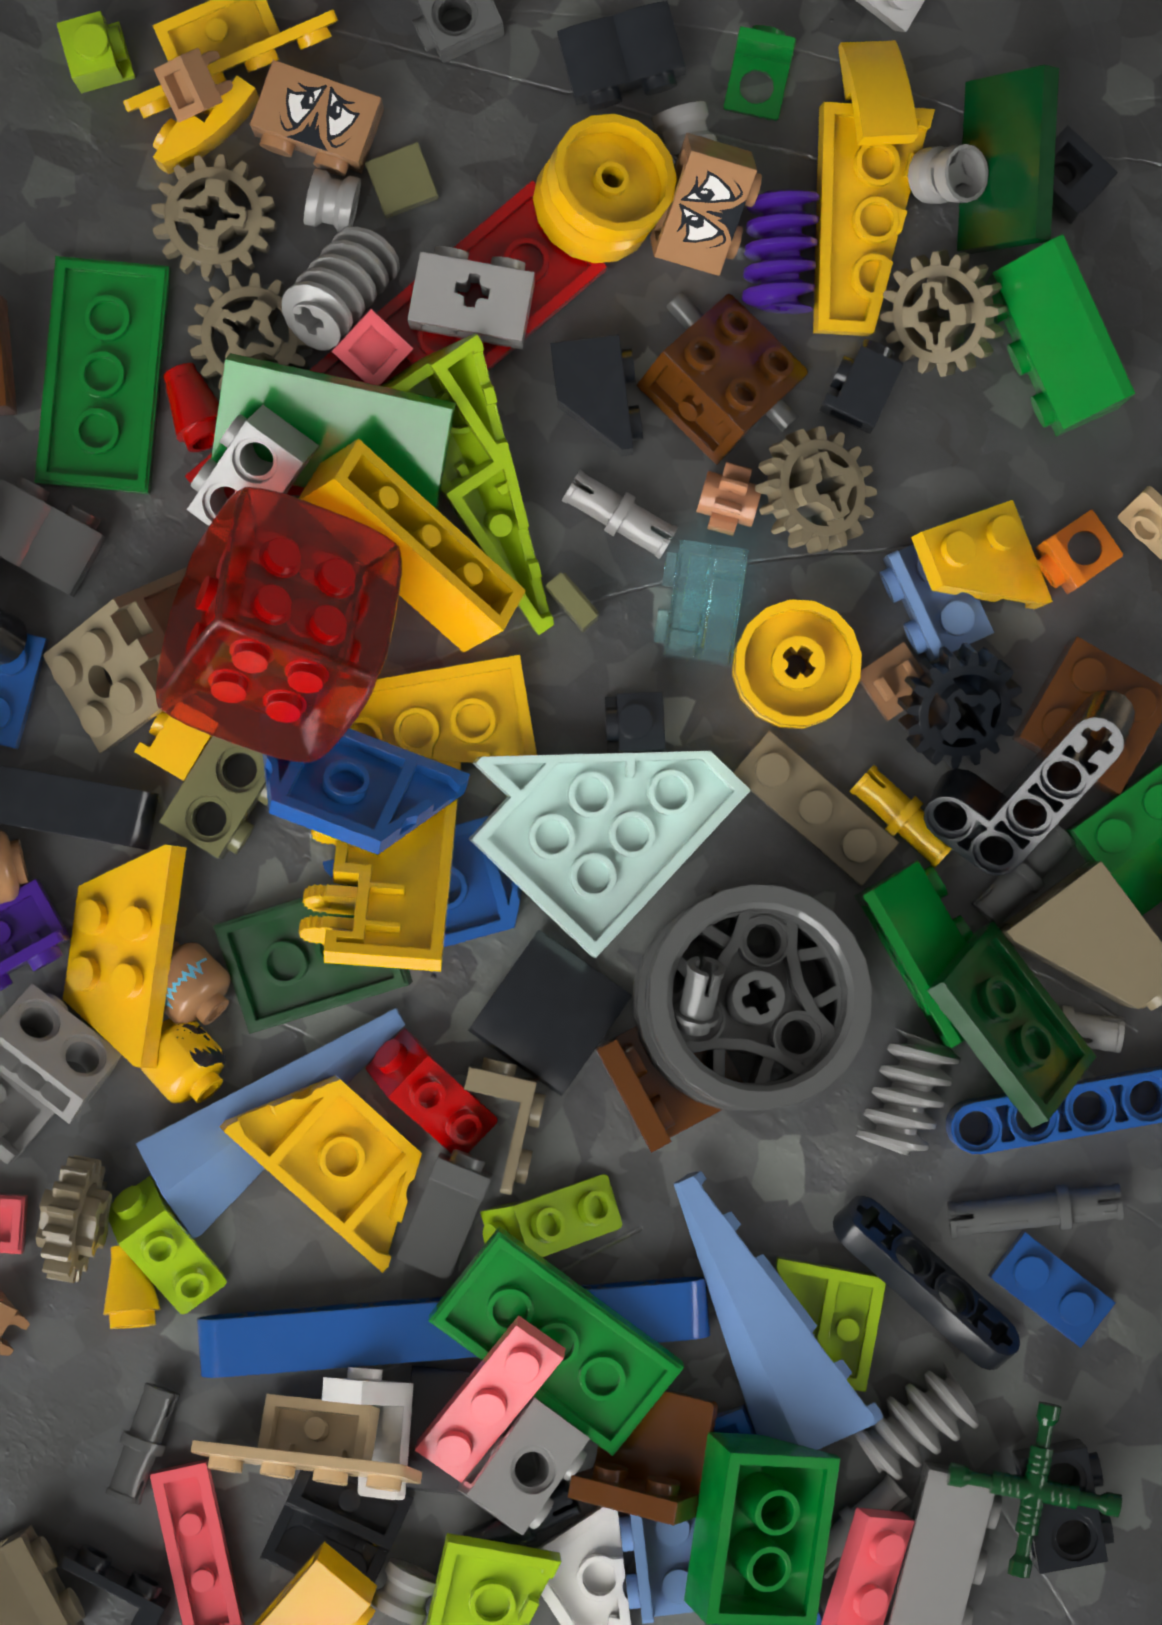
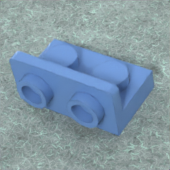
[879,544,994,662]
[619,1514,696,1624]

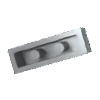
[883,1460,1002,1625]

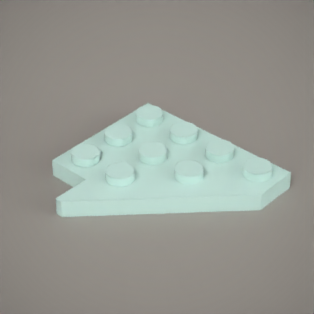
[469,751,751,958]

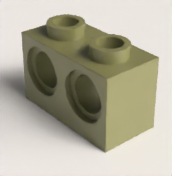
[159,724,268,859]

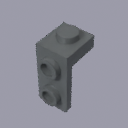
[397,1149,493,1279]

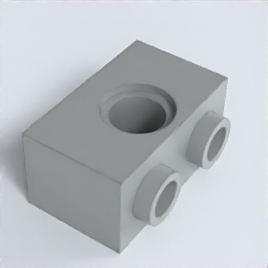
[456,1397,590,1535]

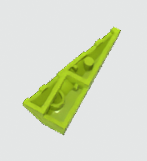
[381,333,554,635]

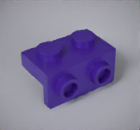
[0,879,71,991]

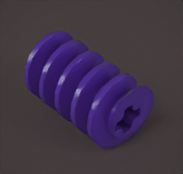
[742,189,820,314]

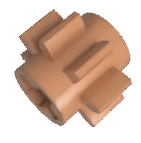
[696,462,761,536]

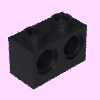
[1012,1438,1114,1574]

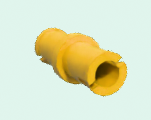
[849,765,952,868]

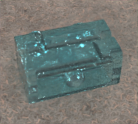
[653,540,749,667]

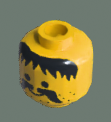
[141,1018,226,1104]

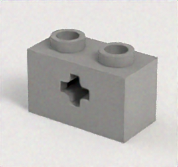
[407,246,535,350]

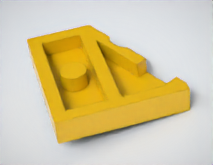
[911,500,1053,609]

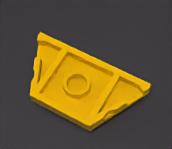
[63,845,187,1068]
[220,1075,422,1273]

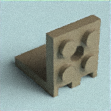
[42,558,258,753]

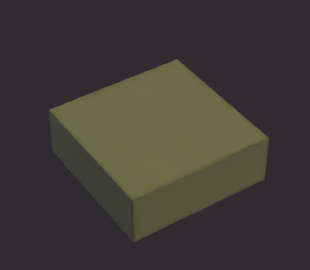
[365,142,439,219]
[546,572,599,632]

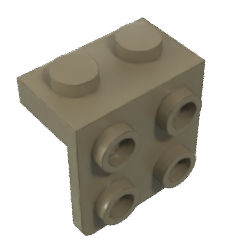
[0,1524,85,1625]

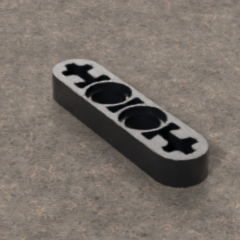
[833,1196,1020,1370]

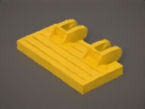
[299,760,461,972]

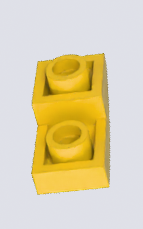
[838,40,919,146]
[153,75,259,175]

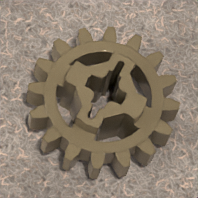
[151,154,277,282]
[880,249,1007,377]
[188,273,312,391]
[755,426,877,554]
[35,1155,112,1284]

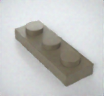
[733,730,899,886]

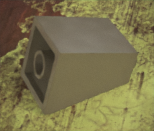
[999,861,1162,1011]

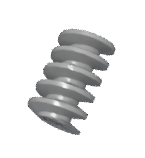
[282,226,400,350]
[855,1028,961,1156]
[853,1362,980,1480]

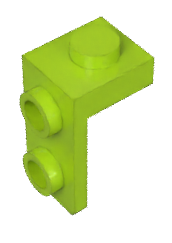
[480,1174,622,1257]
[108,1175,227,1315]

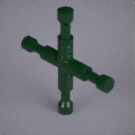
[947,1402,1122,1578]

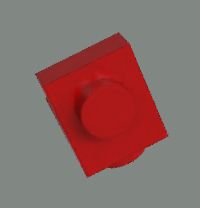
[365,1028,498,1154]

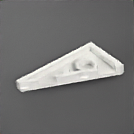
[536,1506,631,1625]

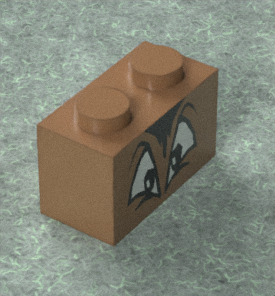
[250,60,384,176]
[650,132,762,276]

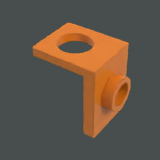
[1035,510,1123,594]

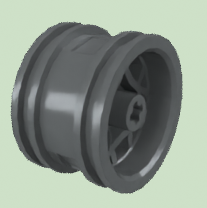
[633,884,872,1111]

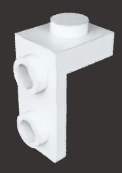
[322,1367,414,1500]

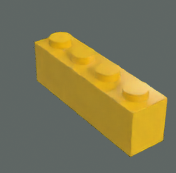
[296,439,526,652]
[252,1541,377,1625]

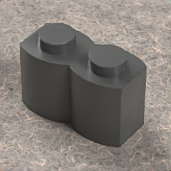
[0,476,107,597]

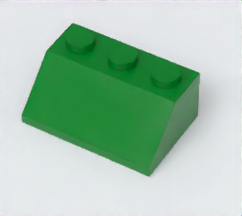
[986,234,1135,437]
[1065,759,1162,916]
[854,861,973,1048]
[684,1432,841,1625]

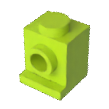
[56,11,136,94]

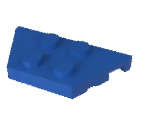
[258,705,470,855]
[323,816,522,947]

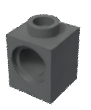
[412,0,504,64]

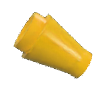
[103,1246,161,1329]

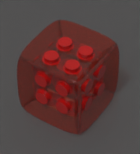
[156,487,402,762]

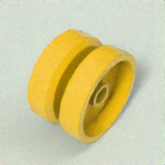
[533,113,677,263]
[732,599,862,729]

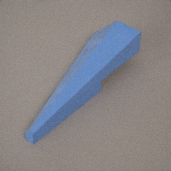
[136,1008,405,1239]
[674,1171,883,1450]

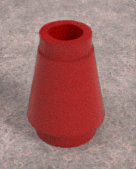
[163,363,219,452]

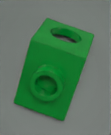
[723,25,796,121]

